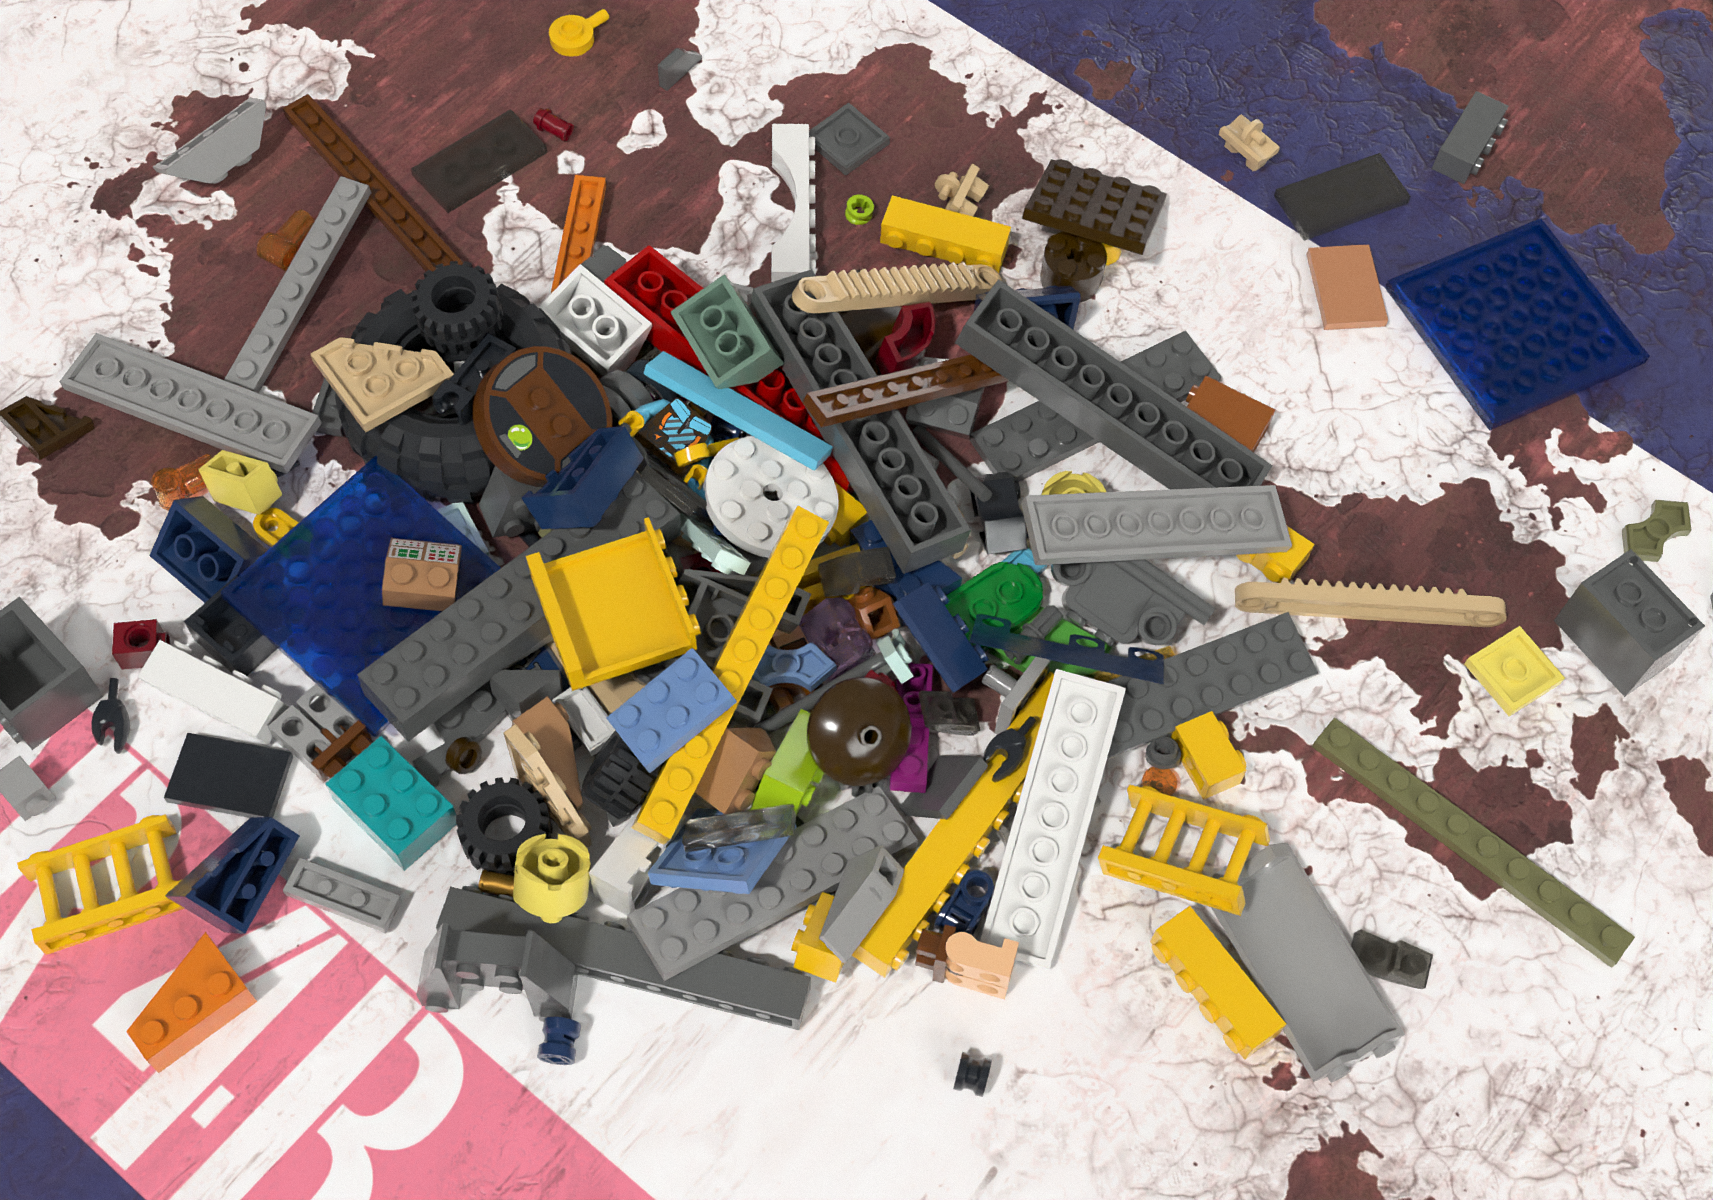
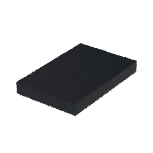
[164,733,293,818]

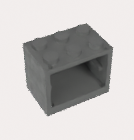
[1554,549,1705,697]
[0,596,103,750]

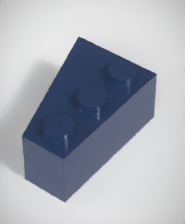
[521,426,644,529]
[849,520,962,627]
[165,817,300,934]

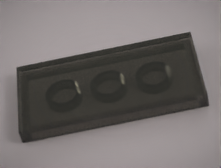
[411,109,548,213]
[1274,153,1411,241]

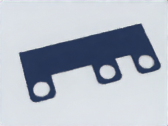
[970,614,1164,684]

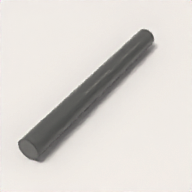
[913,425,992,502]

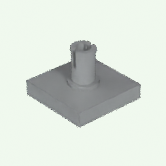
[982,657,1051,735]

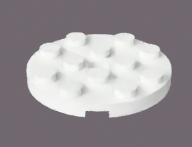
[703,436,839,558]

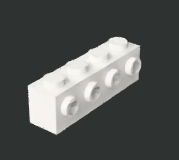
[137,640,289,745]

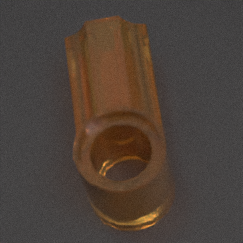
[256,209,315,271]
[151,454,213,511]

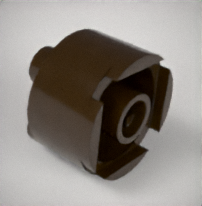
[1040,231,1107,302]

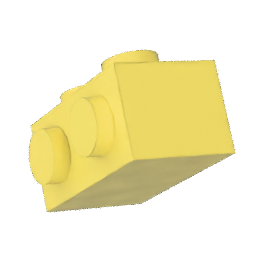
[198,450,282,515]

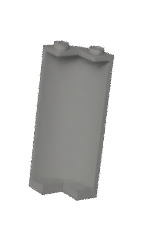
[1211,843,1405,1083]

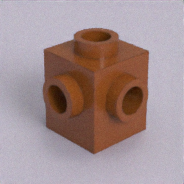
[845,587,900,641]

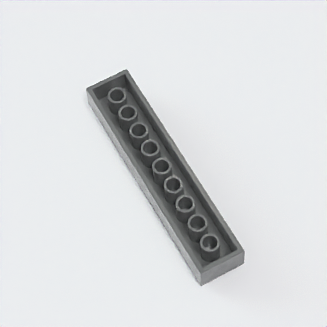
[750,269,971,574]
[955,279,1273,490]
[357,470,681,742]

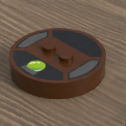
[473,346,612,487]

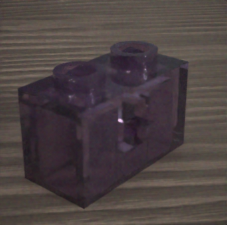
[799,598,876,680]

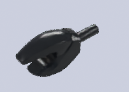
[91,678,130,754]
[983,716,1037,783]

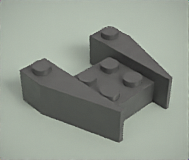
[660,569,811,728]
[416,922,578,1022]

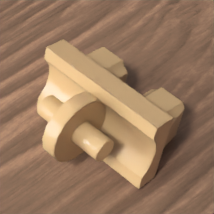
[1219,114,1280,171]
[935,164,989,216]

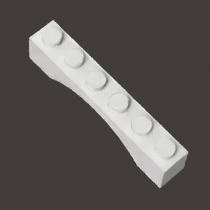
[771,124,816,282]

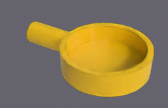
[549,9,609,57]

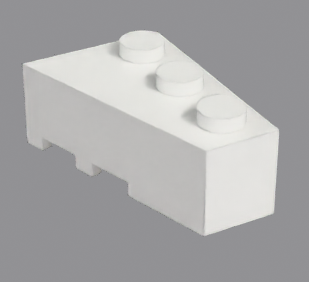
[589,804,688,916]

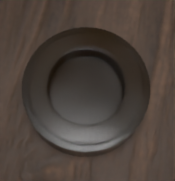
[445,737,482,774]

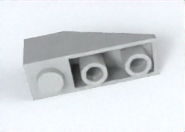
[819,845,904,963]

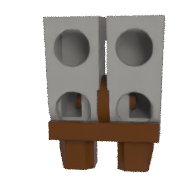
[268,681,374,783]

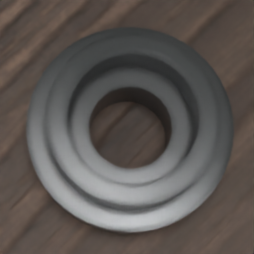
[1145,736,1181,769]

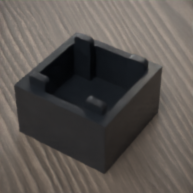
[184,575,293,676]

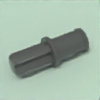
[1003,605,1063,665]

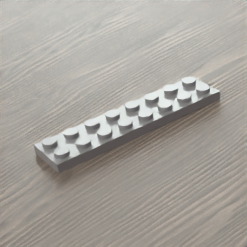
[59,333,322,474]
[1021,485,1292,565]
[627,786,918,981]

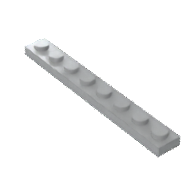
[224,176,371,393]

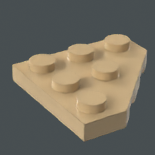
[310,337,454,433]
[503,724,592,848]

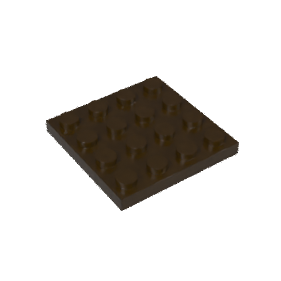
[1022,159,1167,255]

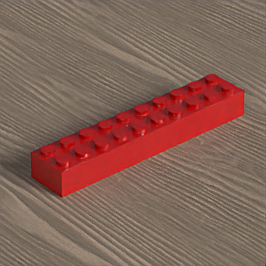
[604,245,854,495]

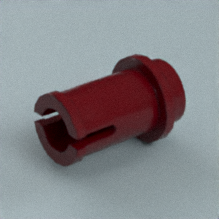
[533,108,574,142]

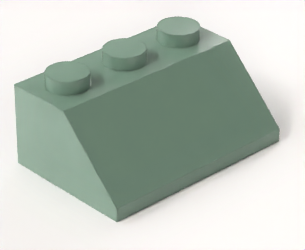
[670,274,784,389]

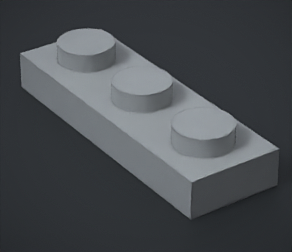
[283,858,402,933]

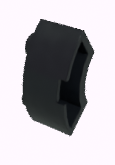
[970,471,1029,554]

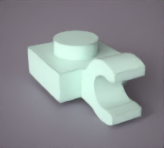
[876,629,914,684]

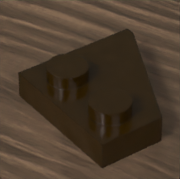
[0,396,95,461]

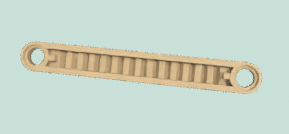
[792,262,1002,313]
[1235,578,1507,627]

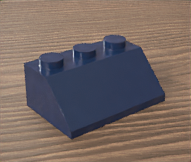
[974,286,1081,330]
[149,496,273,603]
[893,582,989,693]

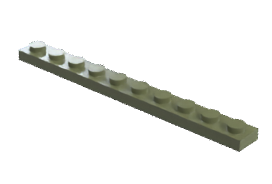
[1312,717,1635,968]

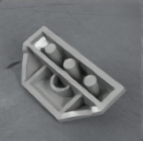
[153,97,266,184]

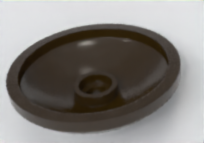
[807,677,911,786]

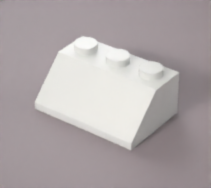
[538,264,652,376]

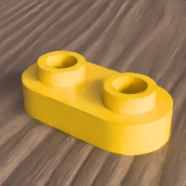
[253,508,315,562]

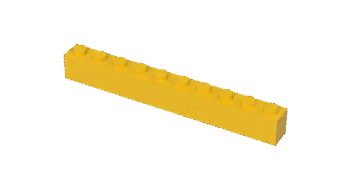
[631,506,829,845]
[852,671,1054,978]

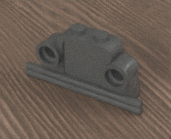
[1051,559,1216,647]

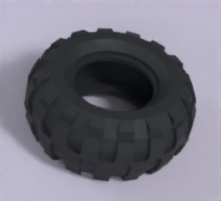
[335,283,571,504]

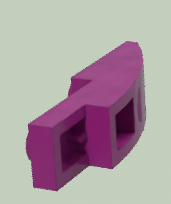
[890,663,933,793]

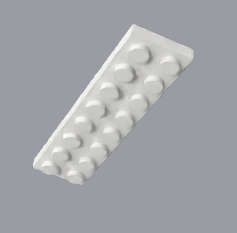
[980,669,1126,970]

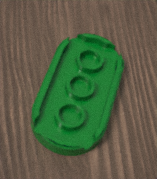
[945,562,1043,652]

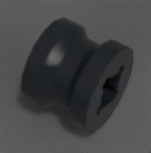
[953,1052,992,1097]

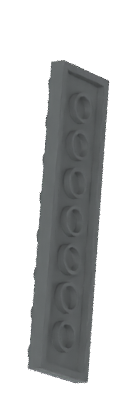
[969,330,1221,482]
[1106,612,1318,759]

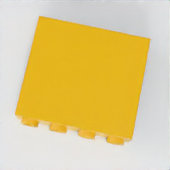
[526,517,701,691]

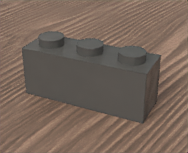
[1432,91,1509,184]

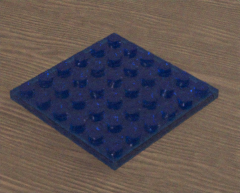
[1385,218,1650,431]
[220,456,501,738]

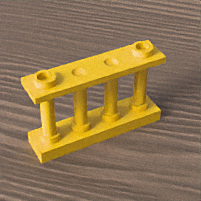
[1098,784,1270,916]
[17,814,185,955]

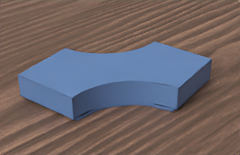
[751,642,837,692]

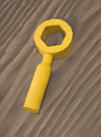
[674,437,739,467]

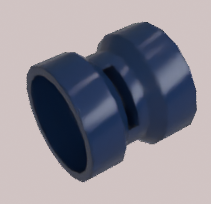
[537,1017,581,1065]

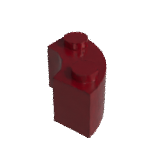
[875,302,935,375]

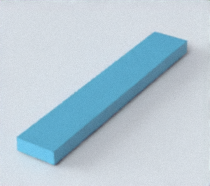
[644,351,833,471]

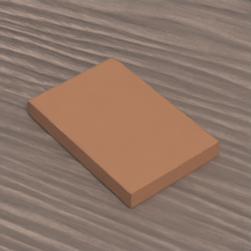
[1306,245,1388,330]

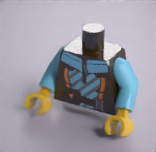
[618,397,714,490]

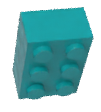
[325,736,457,871]

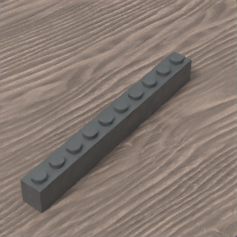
[436,886,811,1030]

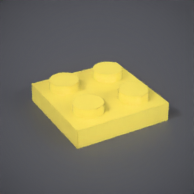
[1464,626,1565,717]

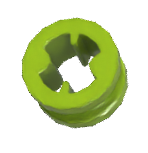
[845,195,874,225]

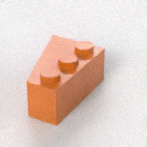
[126,931,257,1073]

